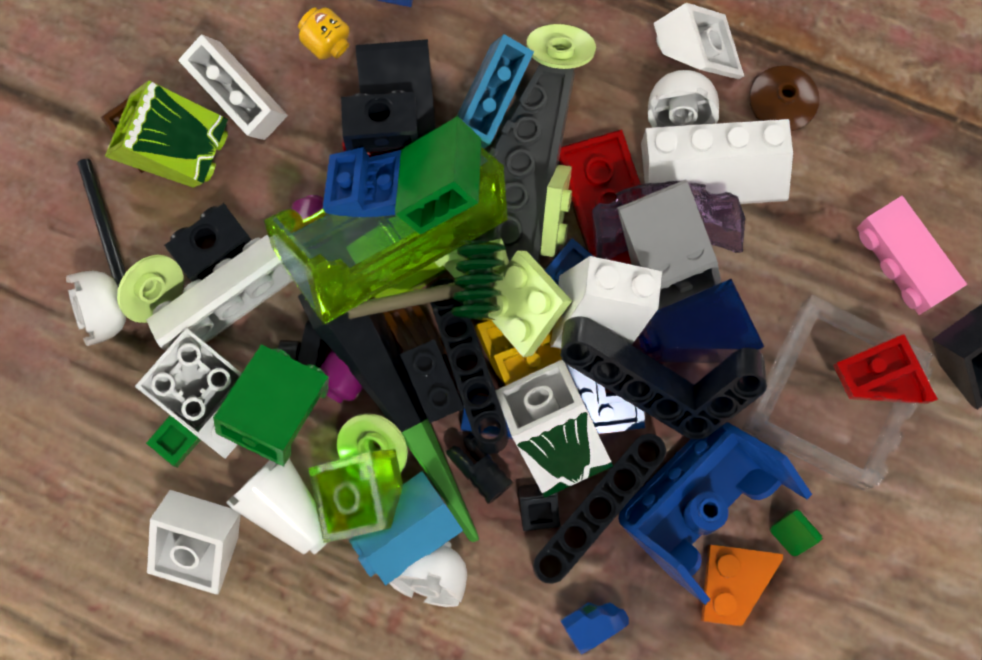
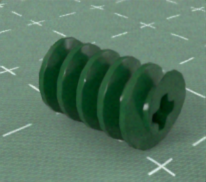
[451,240,506,320]

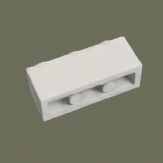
[178,34,288,140]

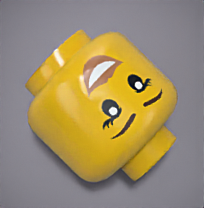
[298,7,350,60]

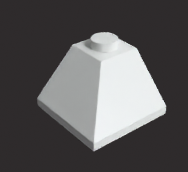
[654,2,744,79]

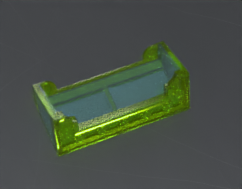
[264,147,508,324]

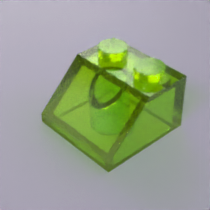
[308,449,403,543]

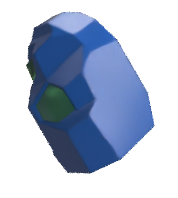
[560,602,629,655]

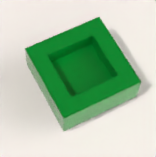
[146,415,201,468]

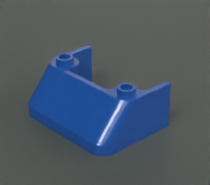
[618,422,812,605]

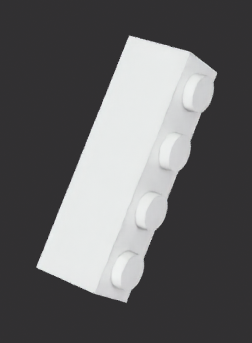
[641,119,793,207]
[146,235,298,351]

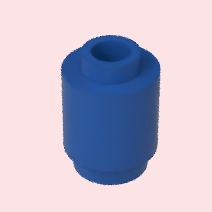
[684,492,729,535]

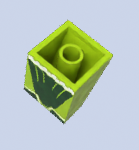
[105,80,228,188]

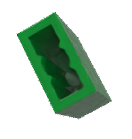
[395,116,481,235]

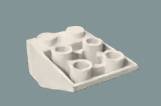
[135,327,242,459]

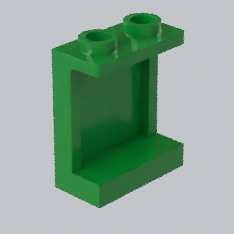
[213,344,329,467]

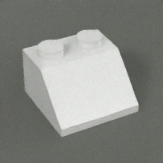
[147,490,241,595]

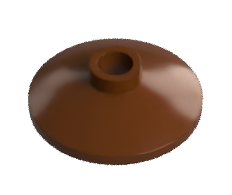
[750,66,820,131]

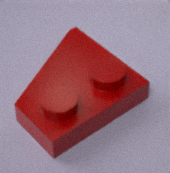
[833,334,938,404]

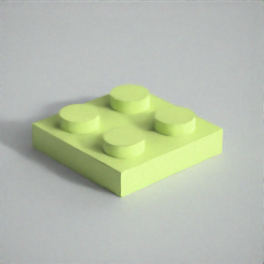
[488,251,572,357]

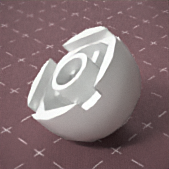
[648,70,719,127]
[66,271,126,346]
[389,542,467,607]

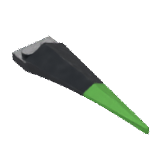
[298,272,479,542]

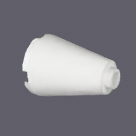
[226,458,331,555]

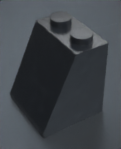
[355,39,436,139]

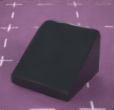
[518,484,560,531]

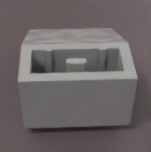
[617,179,723,316]

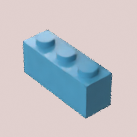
[456,34,534,150]

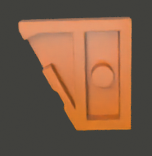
[701,545,783,626]

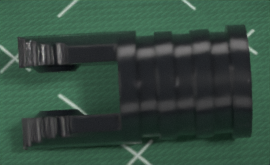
[446,433,514,504]

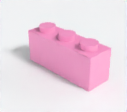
[857,196,967,315]

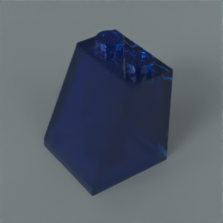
[638,279,765,363]

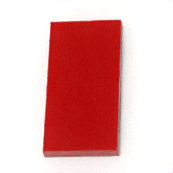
[558,129,645,265]

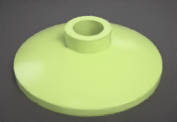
[526,24,596,69]
[117,255,184,323]
[337,413,408,484]

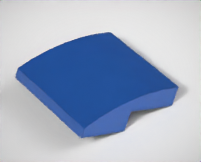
[323,147,401,217]

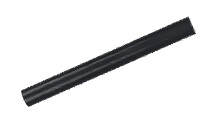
[77,159,126,287]

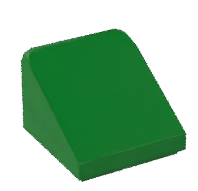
[769,509,823,557]

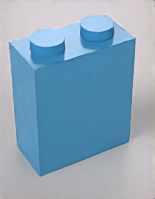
[348,471,463,585]

